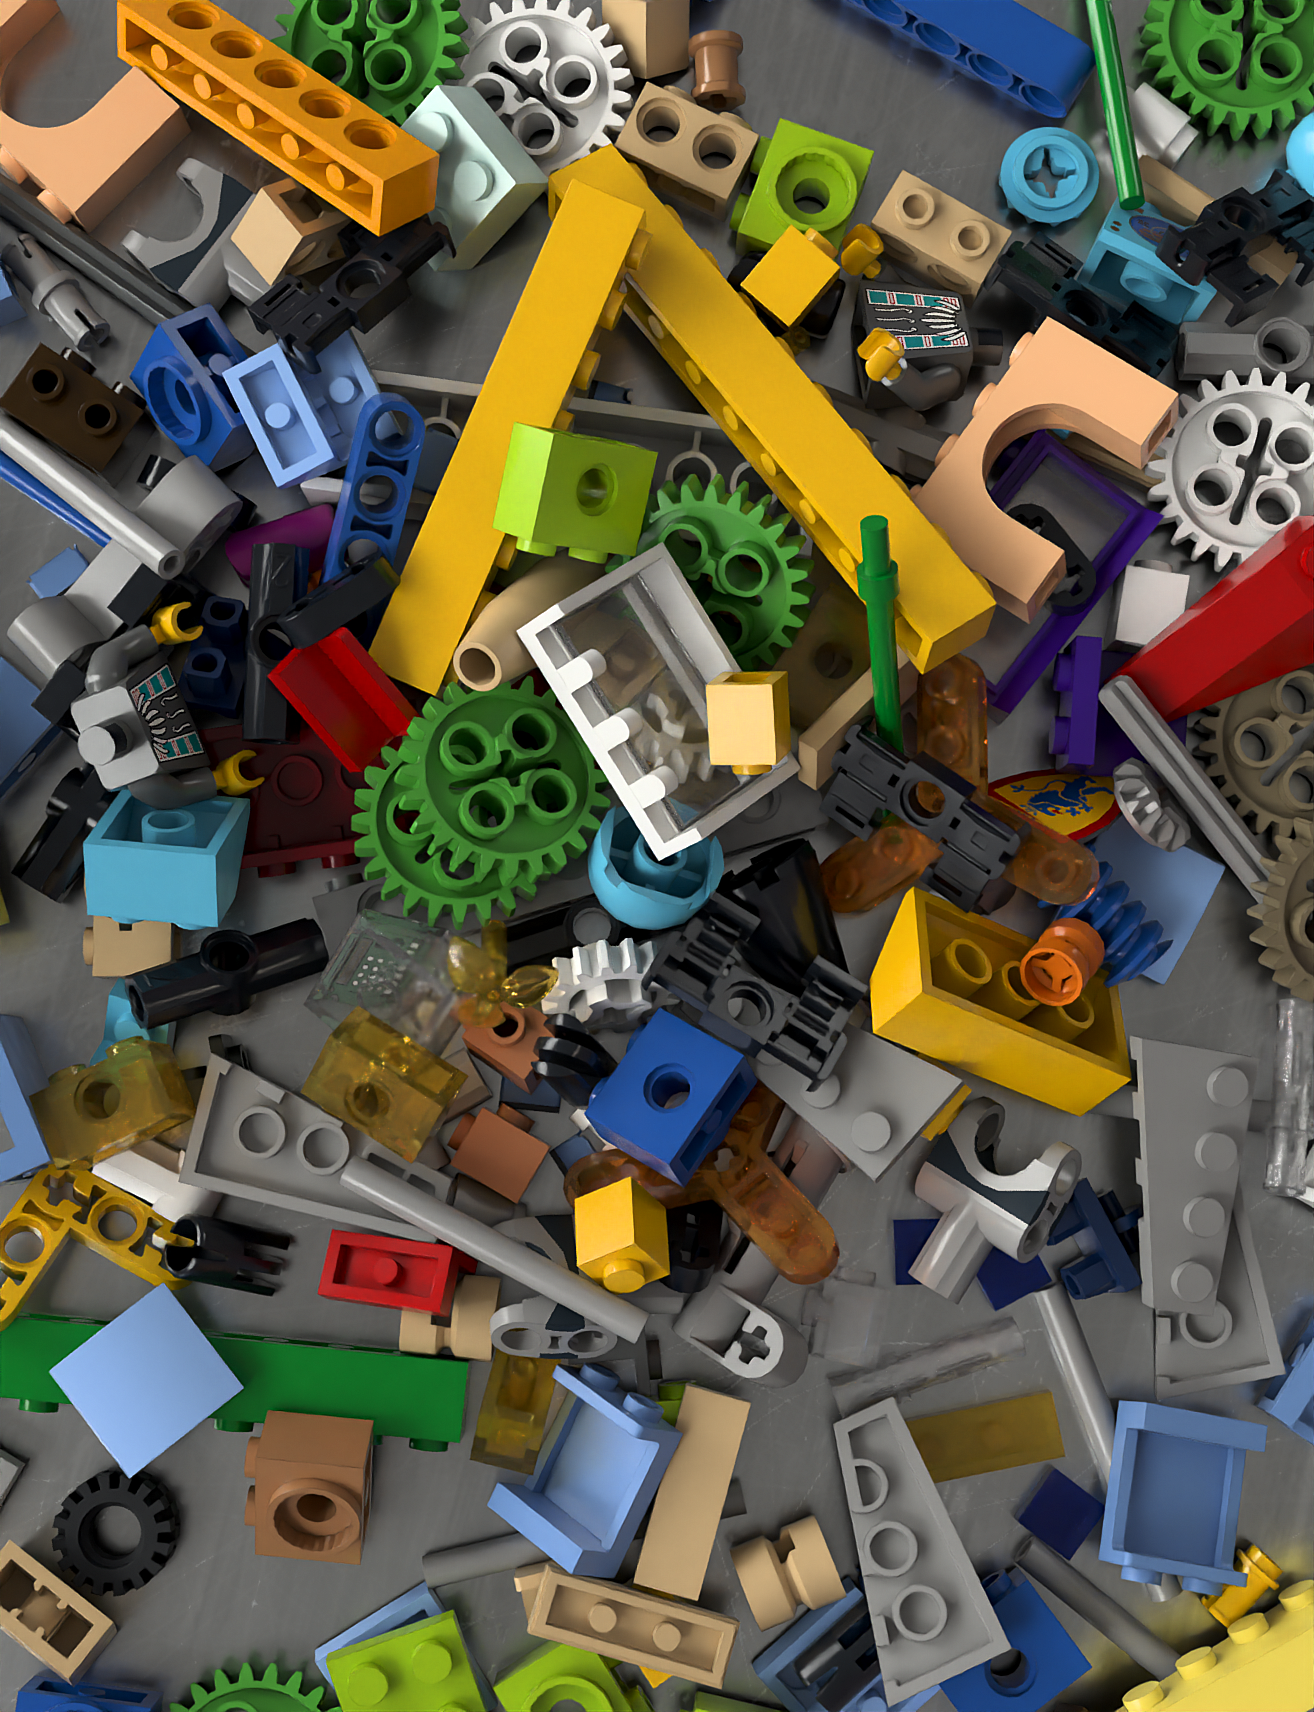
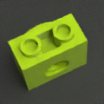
[729,118,874,262]
[492,422,658,564]
[493,1640,655,1712]

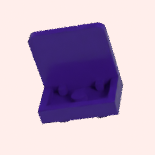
[1049,635,1188,778]

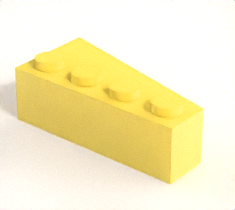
[1115,1579,1314,1712]

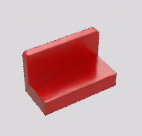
[267,627,422,773]
[317,1229,478,1317]

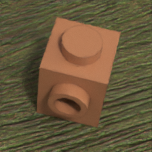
[461,985,555,1095]
[447,1102,552,1203]

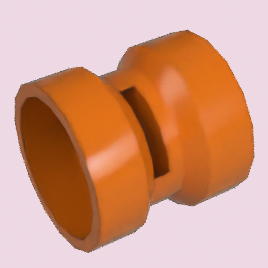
[1019,918,1105,1006]

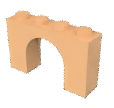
[0,0,191,235]
[909,316,1179,624]

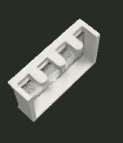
[516,542,801,861]

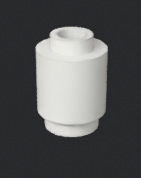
[1104,82,1200,171]

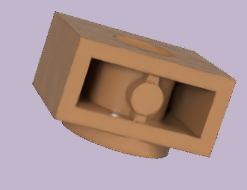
[244,1410,374,1565]

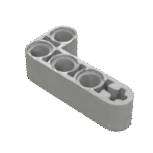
[7,455,243,681]

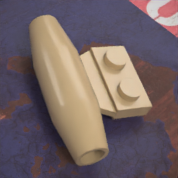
[453,547,667,714]

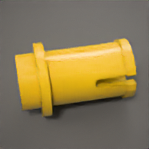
[1200,1543,1284,1628]

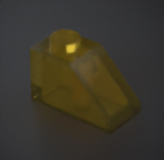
[469,1328,562,1475]

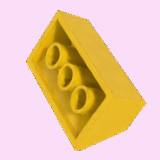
[869,886,1132,1117]

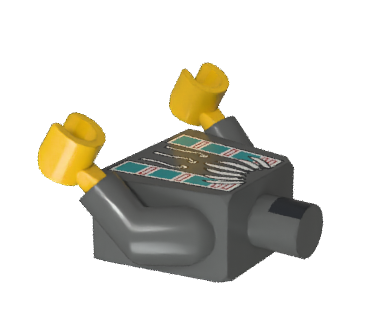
[841,223,1003,411]
[71,602,265,810]

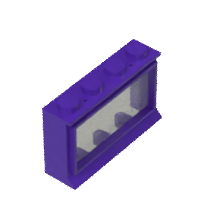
[933,429,1164,725]

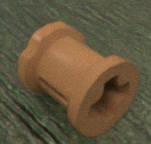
[688,30,746,112]

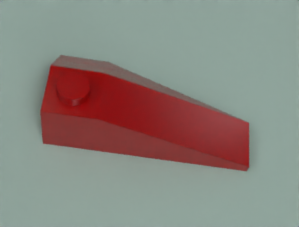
[1103,515,1314,723]

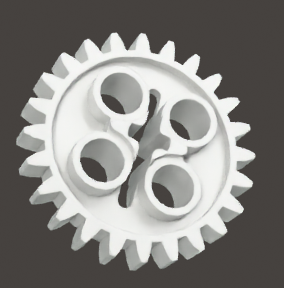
[444,0,635,196]
[1145,368,1314,572]

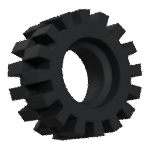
[52,1467,181,1597]

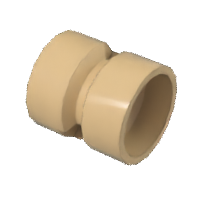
[399,1274,502,1363]
[729,1514,847,1632]

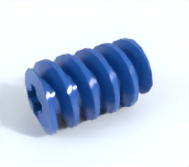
[1036,841,1174,988]

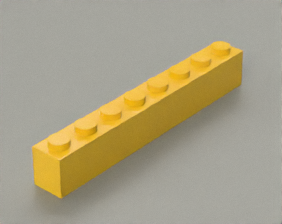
[368,178,653,700]

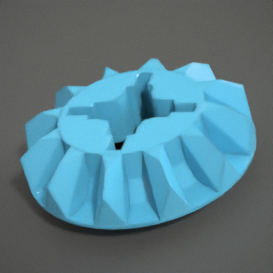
[999,127,1099,228]

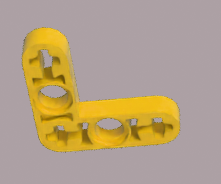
[0,1161,194,1332]

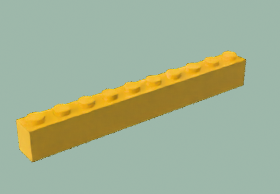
[548,143,997,675]

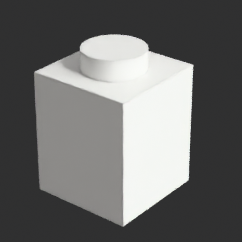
[1103,560,1190,653]

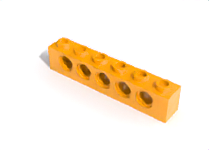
[117,0,440,237]

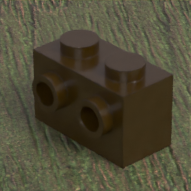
[0,342,157,489]

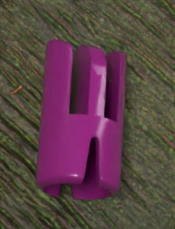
[225,503,349,589]

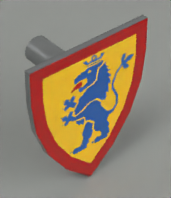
[976,768,1123,874]

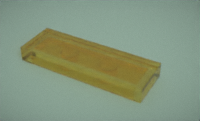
[904,1389,1066,1483]

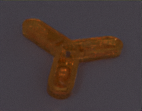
[820,653,1100,915]
[563,1079,840,1285]

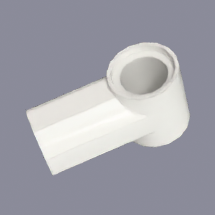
[91,1123,224,1223]

